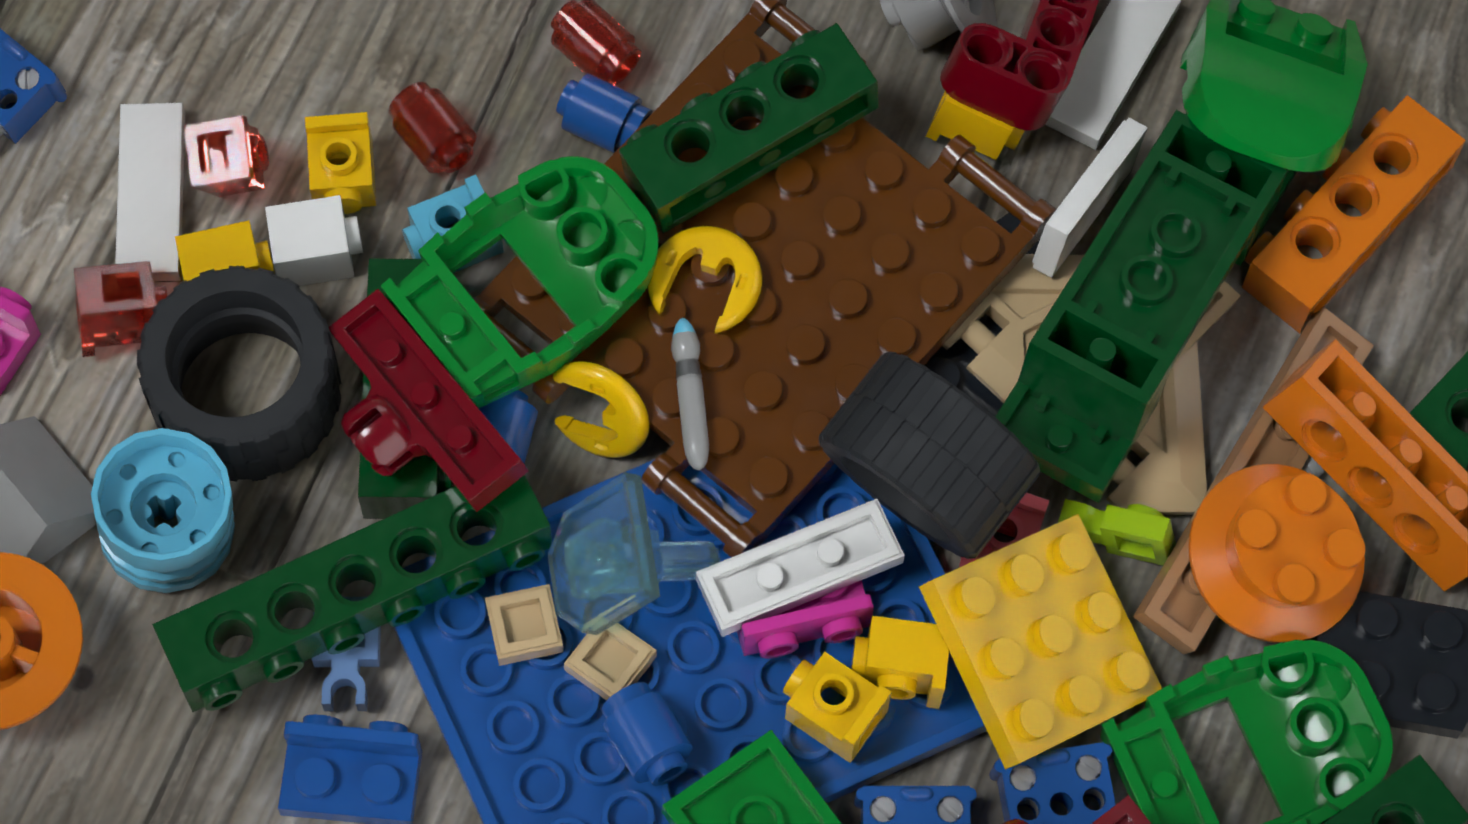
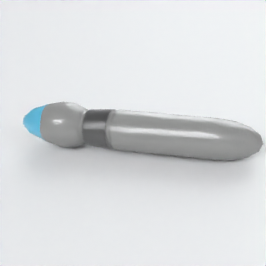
[671,318,709,470]

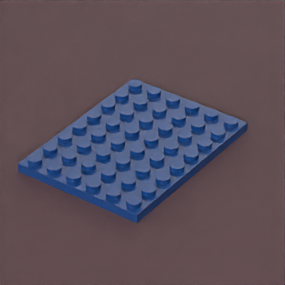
[394,459,987,824]

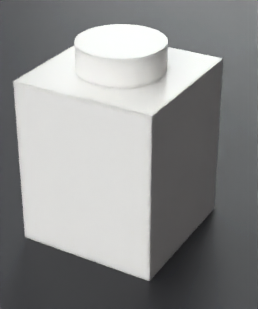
[265,195,363,286]

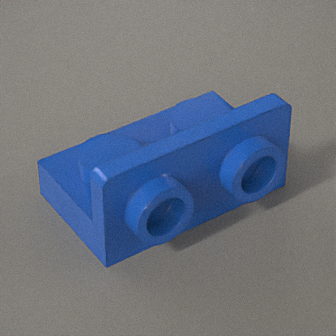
[278,714,422,824]

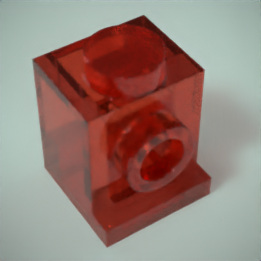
[184,115,269,197]
[73,261,168,357]

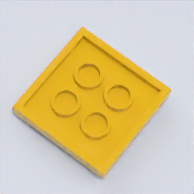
[919,514,1162,769]

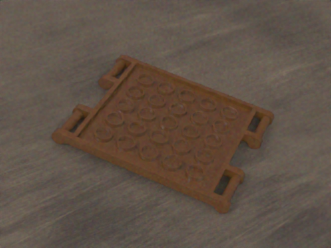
[473,0,1057,557]

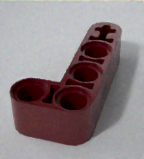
[940,0,1099,131]

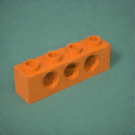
[1242,95,1466,334]
[1262,339,1468,591]

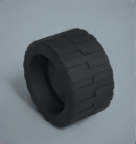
[137,266,342,482]
[818,352,1040,559]

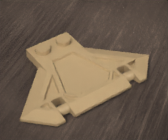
[942,254,1241,515]

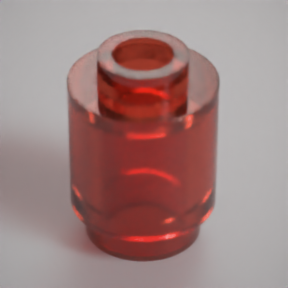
[551,0,642,86]
[388,82,477,173]

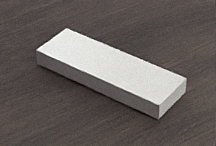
[1045,0,1181,150]
[115,103,185,282]
[1032,118,1148,278]
[696,499,905,637]

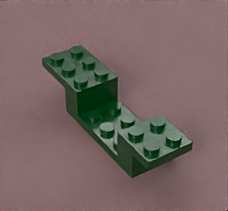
[995,109,1298,503]

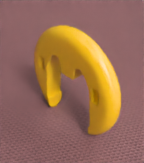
[648,226,762,334]
[553,361,649,458]

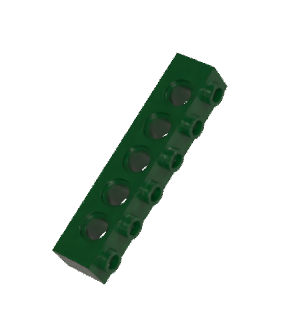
[152,475,553,712]

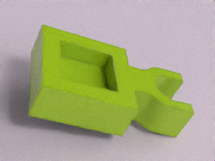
[1058,499,1176,565]

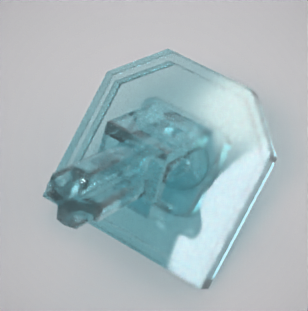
[548,472,720,635]

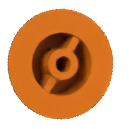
[1188,464,1366,643]
[0,552,83,730]

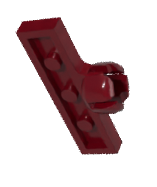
[328,289,529,512]

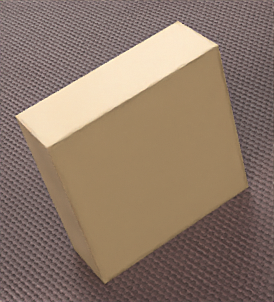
[485,584,564,666]
[564,613,657,700]

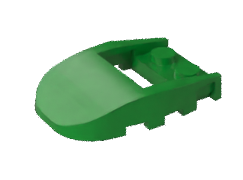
[1180,0,1368,172]
[381,156,659,409]
[1100,640,1393,824]

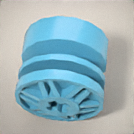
[91,428,235,593]

